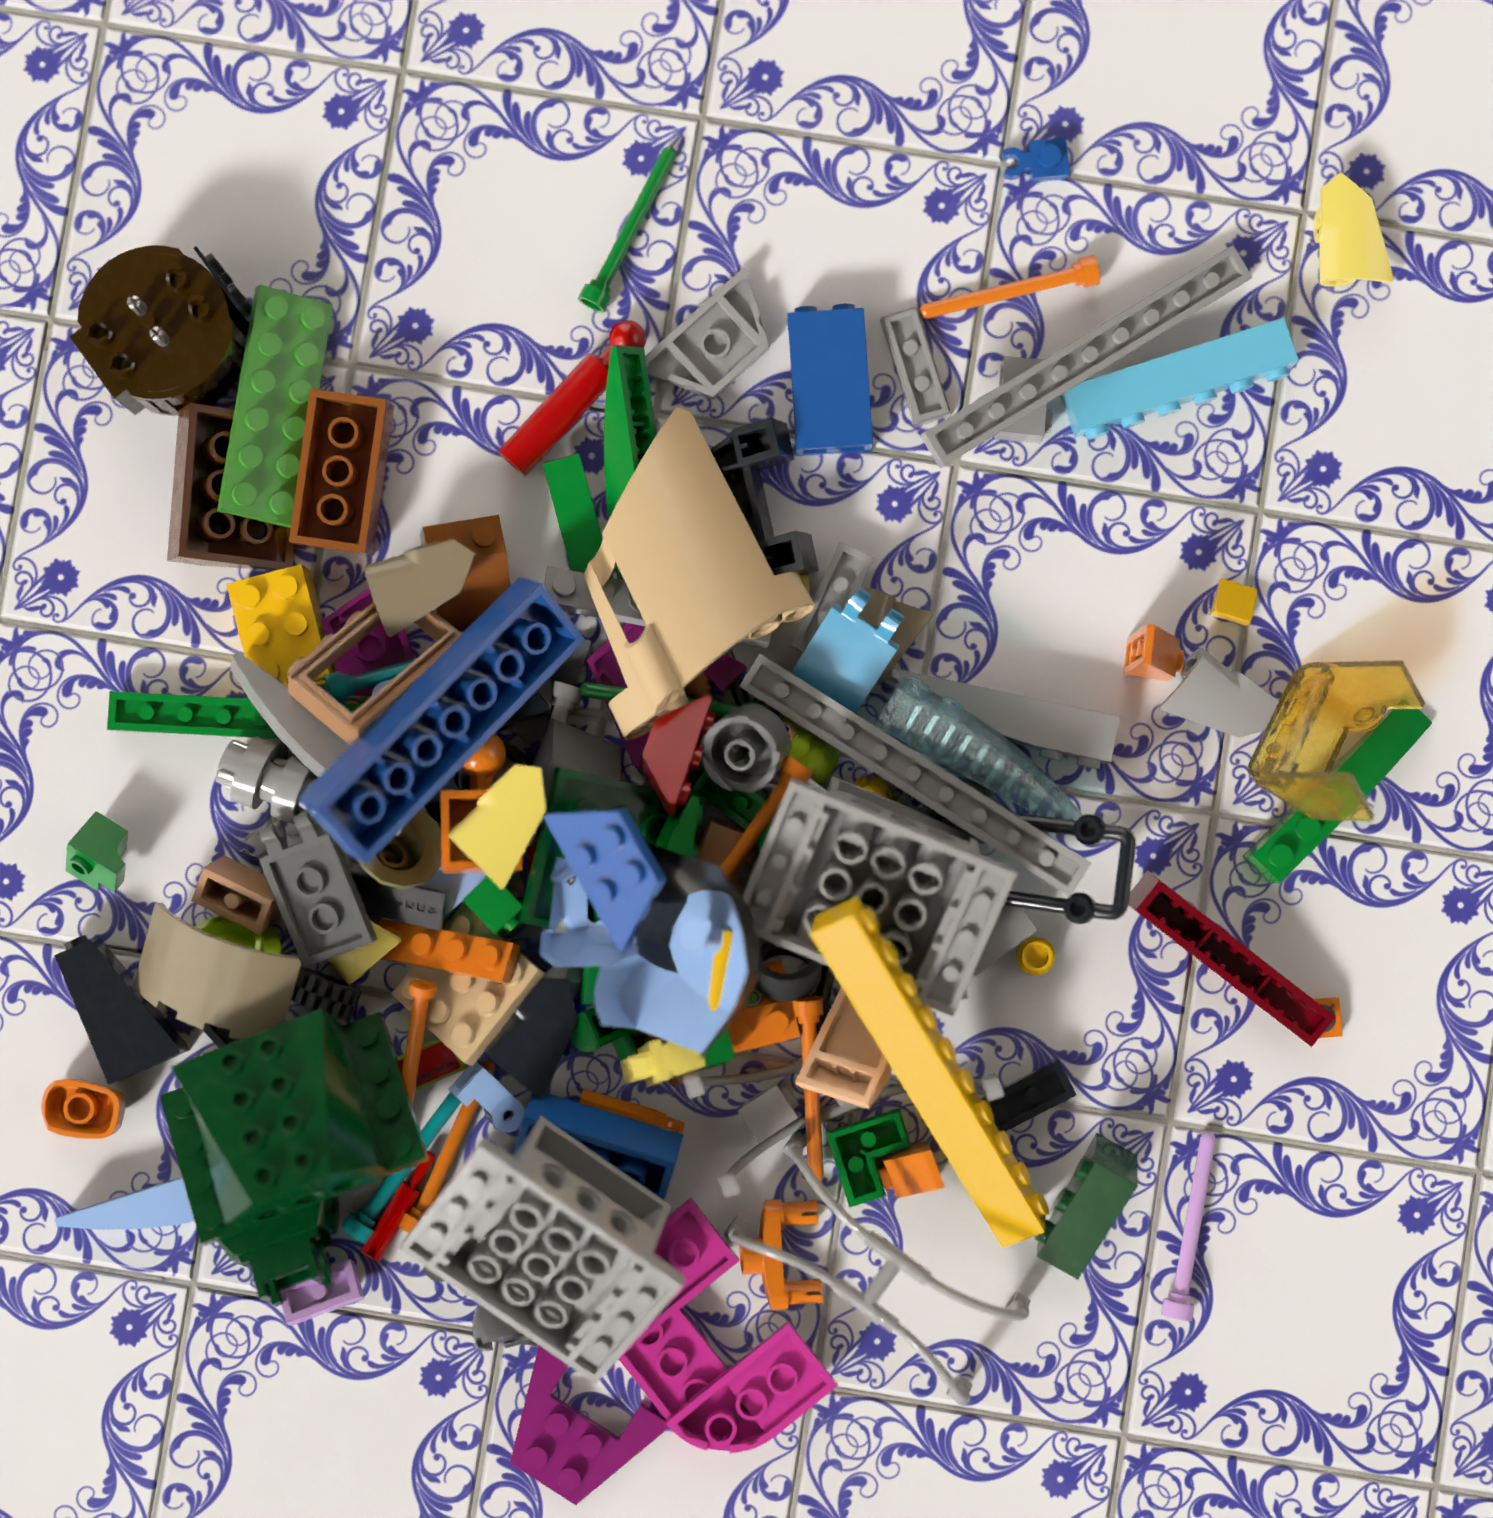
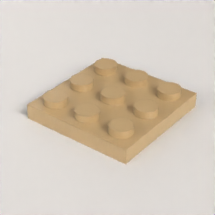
[391,903,546,1066]

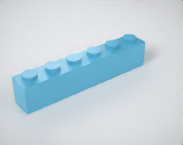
[1061,318,1299,440]

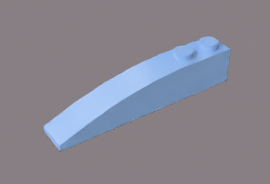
[54,1177,194,1230]

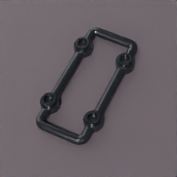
[929,810,1136,924]

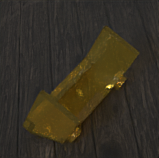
[1248,660,1425,822]

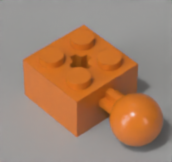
[441,733,523,874]

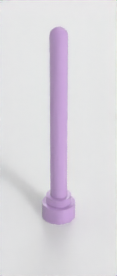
[1161,1132,1216,1321]

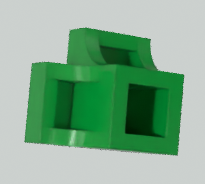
[65,811,128,892]

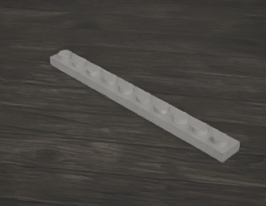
[920,245,1253,469]
[739,653,1091,897]

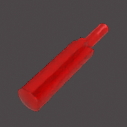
[361,1151,436,1261]

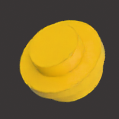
[1016,937,1055,976]

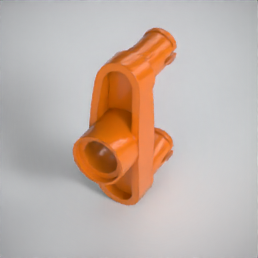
[739,1199,823,1310]

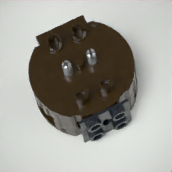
[69,245,252,416]

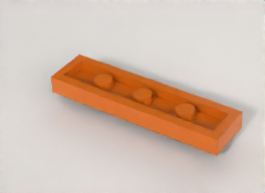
[379,919,520,985]

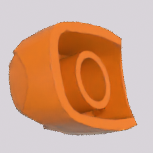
[41,1079,126,1139]

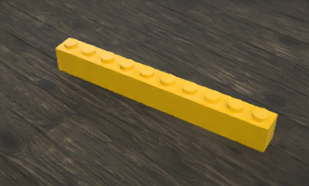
[810,896,1049,1248]

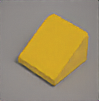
[1209,578,1257,626]

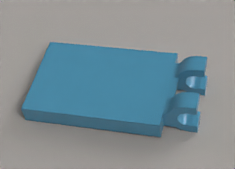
[791,587,905,713]

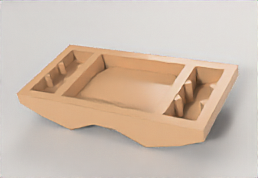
[795,986,893,1109]

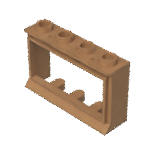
[288,600,464,746]

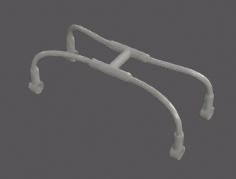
[682,990,1004,1199]
[724,1133,1030,1405]

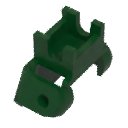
[217,1195,339,1307]

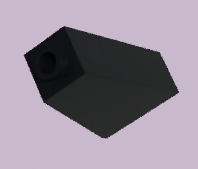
[54,935,190,1085]

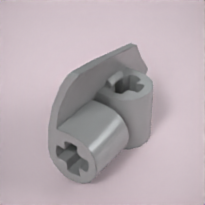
[1159,648,1279,738]

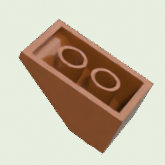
[420,515,511,630]

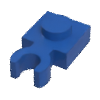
[1001,137,1070,183]

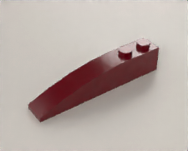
[1129,870,1336,1047]

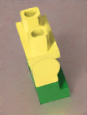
[620,1028,736,1087]

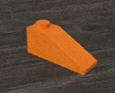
[1123,624,1184,681]

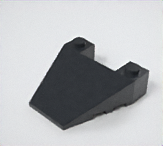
[710,418,819,575]

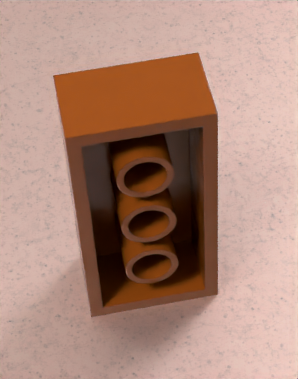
[289,388,394,556]

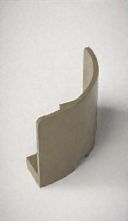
[133,903,301,1040]

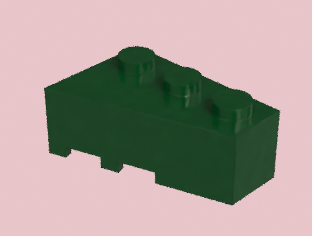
[1034,1133,1138,1280]

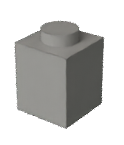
[737,1082,800,1144]

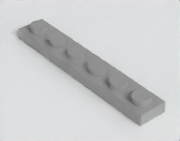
[544,566,771,648]

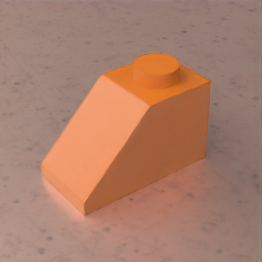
[878,1140,945,1198]

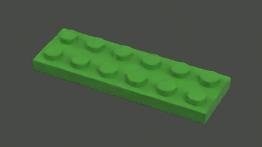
[217,285,333,528]

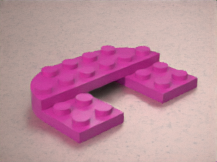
[619,1197,838,1453]

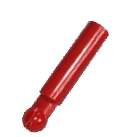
[497,320,646,477]

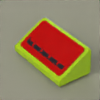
[397,1039,467,1091]

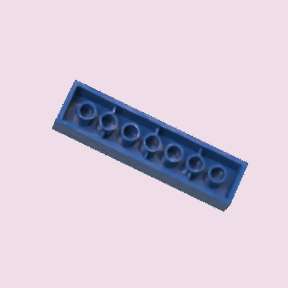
[298,577,585,864]

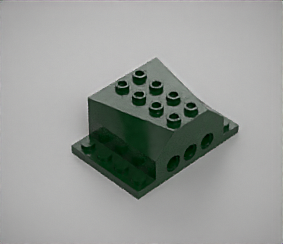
[160,1009,429,1246]

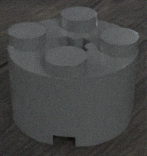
[703,703,792,793]

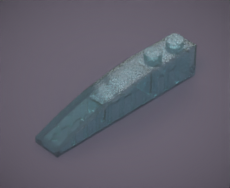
[875,675,1083,820]

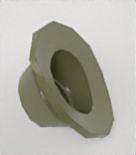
[359,809,442,889]

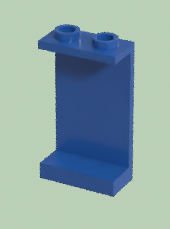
[787,303,873,456]

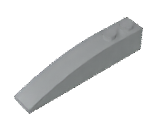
[230,651,415,837]
[889,668,1120,769]

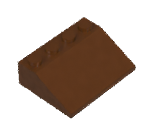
[167,403,294,571]

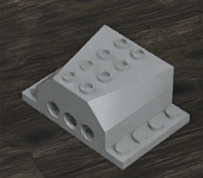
[742,776,1017,1017]
[399,1116,686,1384]

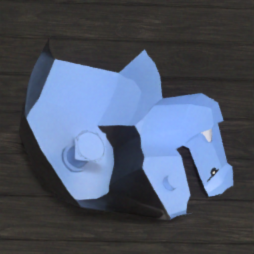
[540,842,762,1060]

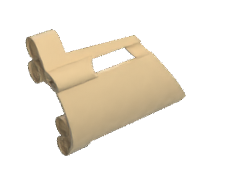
[583,407,815,740]

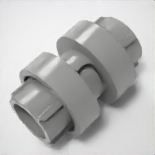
[216,736,319,824]

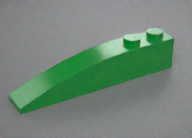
[604,345,657,580]
[1242,696,1432,884]

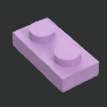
[280,1259,365,1326]

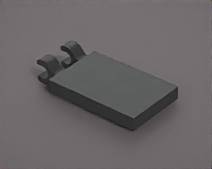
[258,810,378,967]

